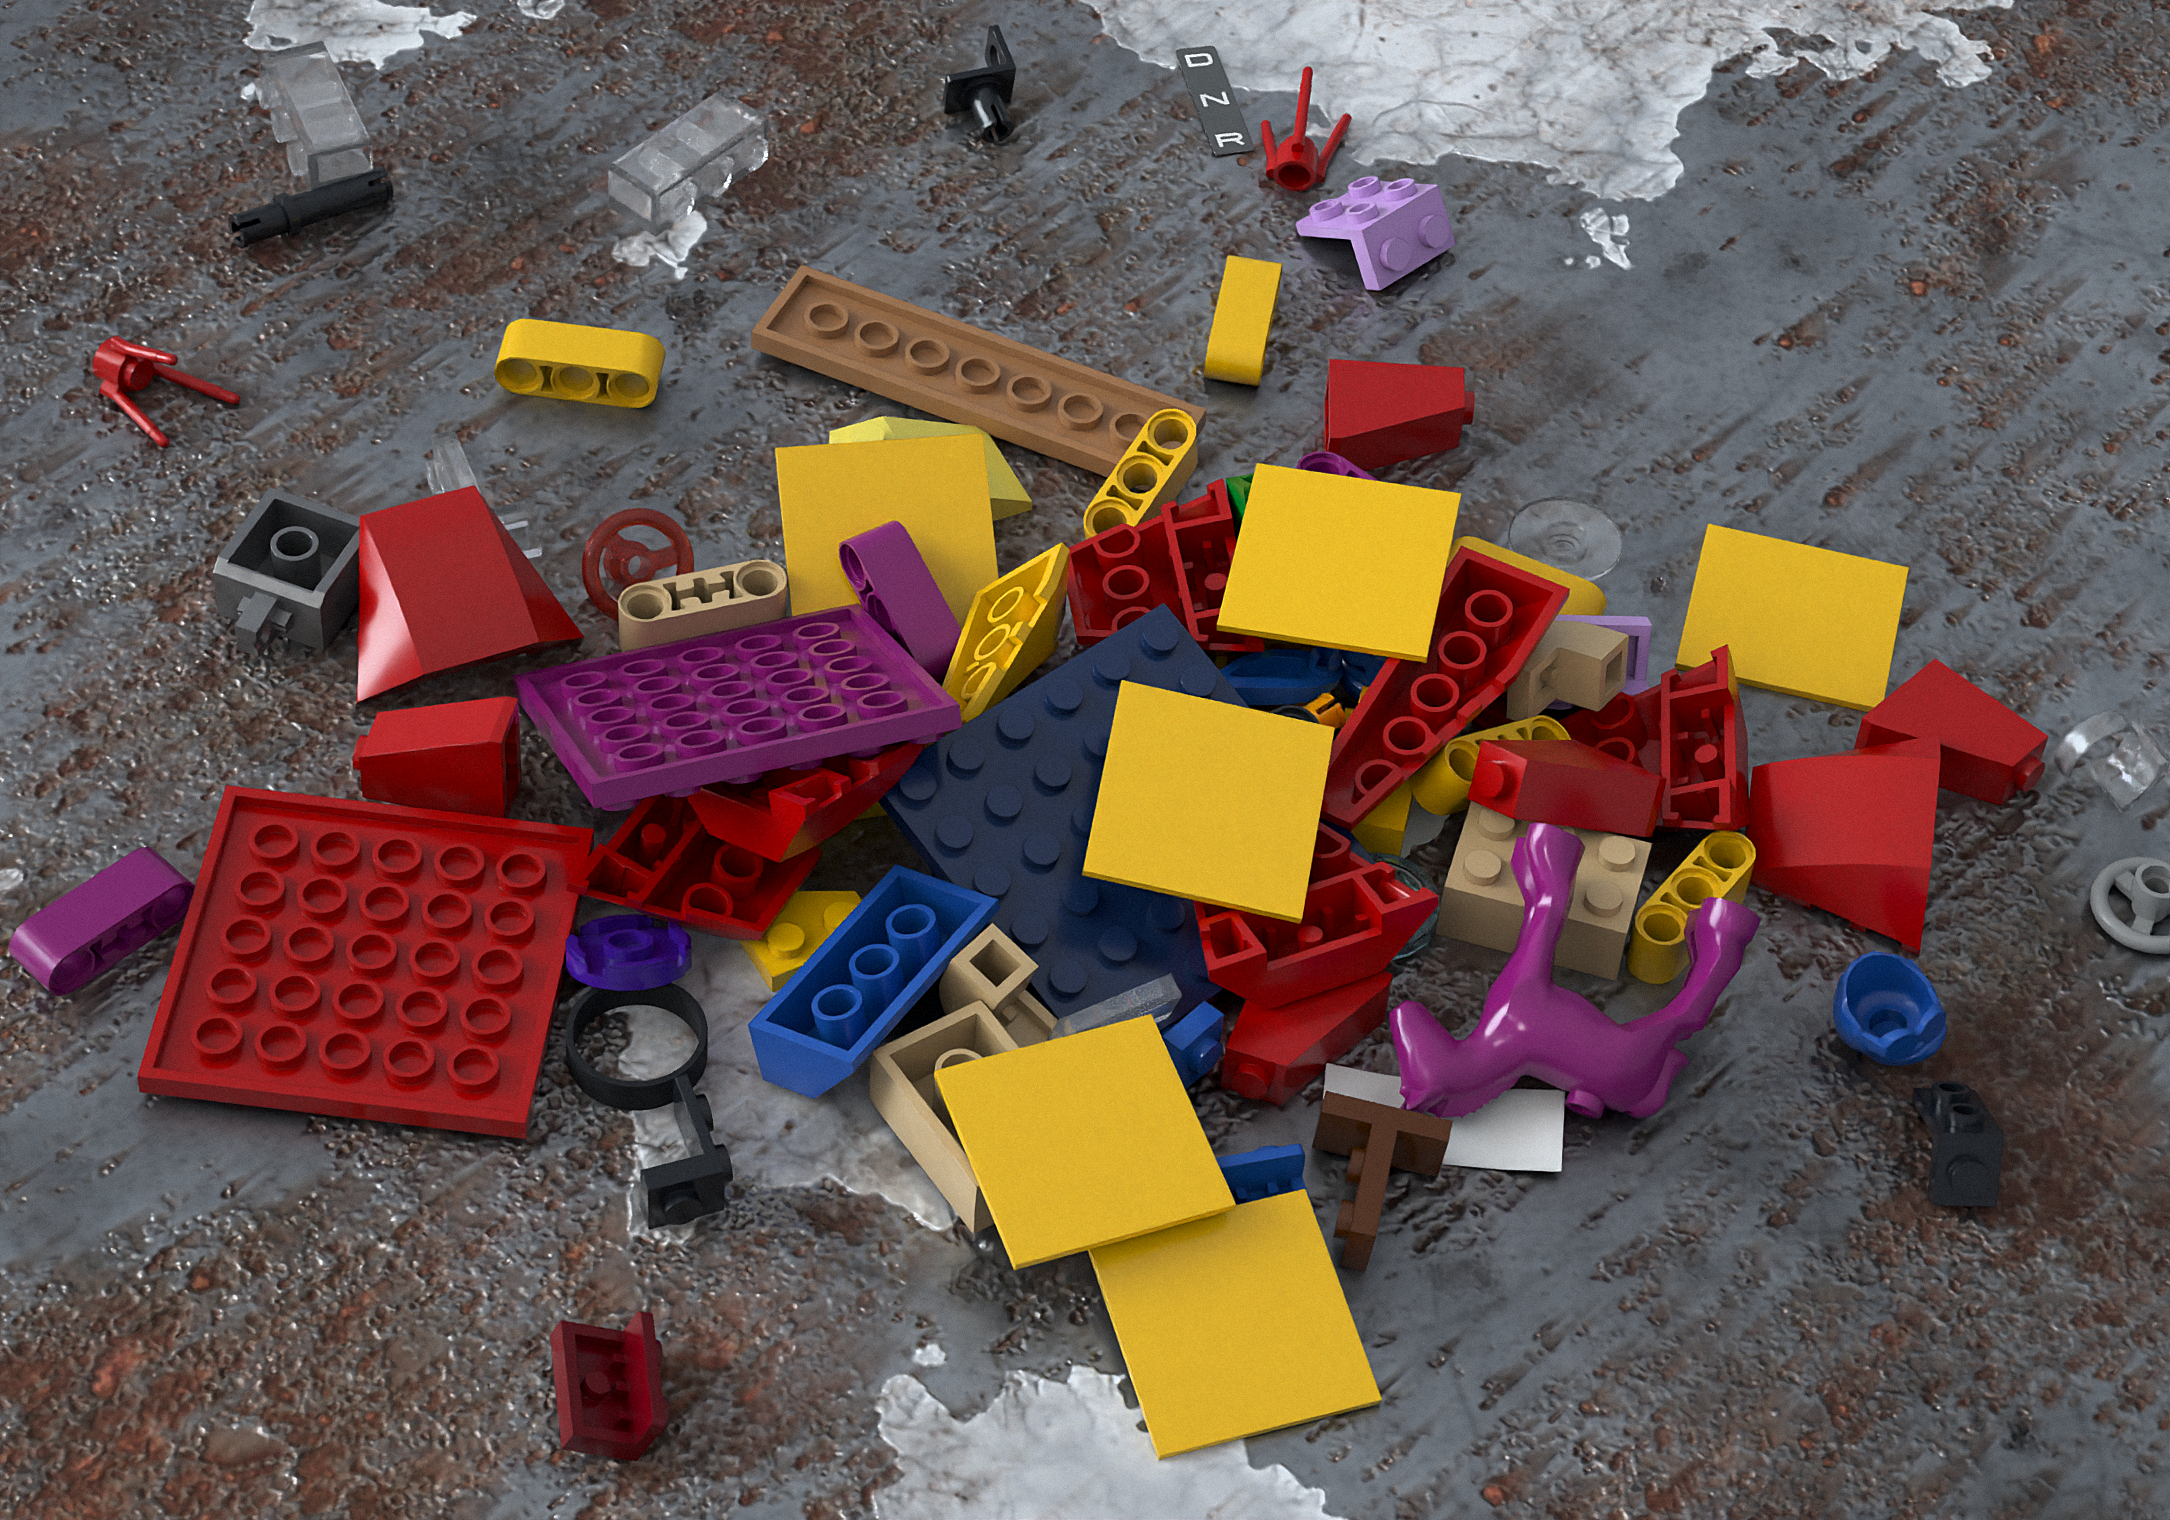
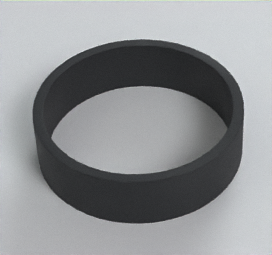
[566,982,708,1110]

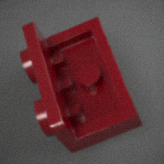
[550,1311,669,1462]

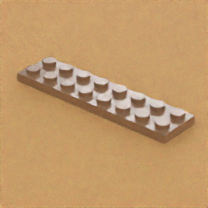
[751,265,1207,492]

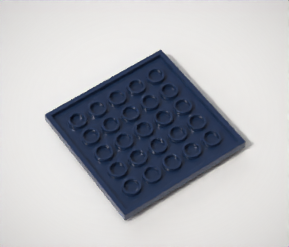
[878,603,1376,1035]

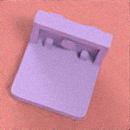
[1296,176,1456,290]

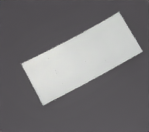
[1322,1063,1565,1172]

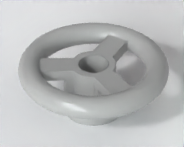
[2090,857,2170,954]

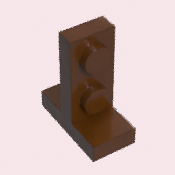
[1312,1091,1453,1272]

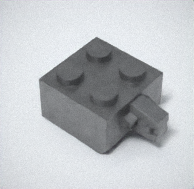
[213,487,359,657]

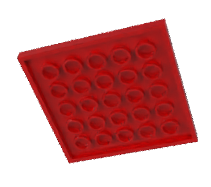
[137,785,594,1139]

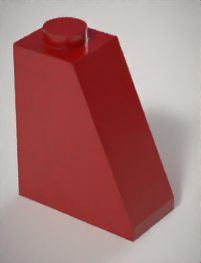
[1324,359,1475,471]
[1854,658,2049,806]
[353,696,522,818]
[1467,740,1667,837]
[1220,971,1393,1106]

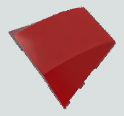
[1067,478,1265,657]
[356,485,585,704]
[1557,644,1749,832]
[1745,735,1941,956]
[686,740,924,863]
[566,794,823,941]
[1193,822,1439,1010]

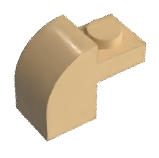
[1504,621,1629,721]
[939,923,1069,1048]

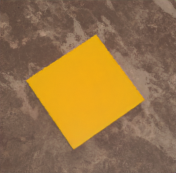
[775,433,999,630]
[1217,463,1461,663]
[1674,523,1909,712]
[1082,680,1335,924]
[934,1014,1236,1270]
[1088,1189,1382,1460]

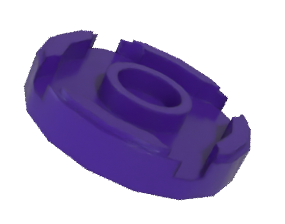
[566,914,692,991]

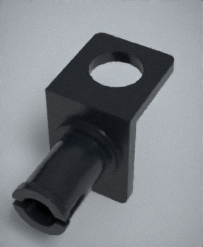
[942,24,1016,143]

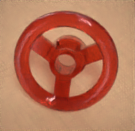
[581,508,694,622]

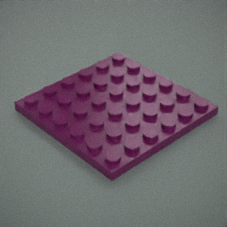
[512,603,962,811]

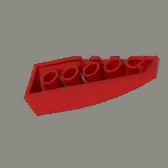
[1320,546,1570,831]

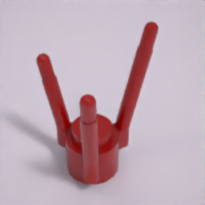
[1261,66,1352,192]
[92,335,240,448]

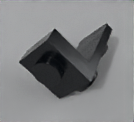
[640,1074,733,1230]
[1912,1081,2004,1207]

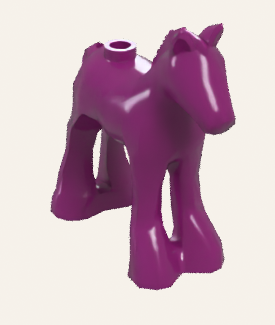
[1389,822,1761,1119]

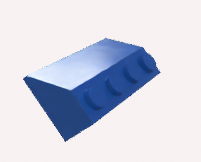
[748,864,1000,1099]

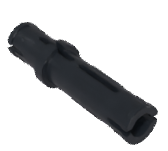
[228,166,394,249]

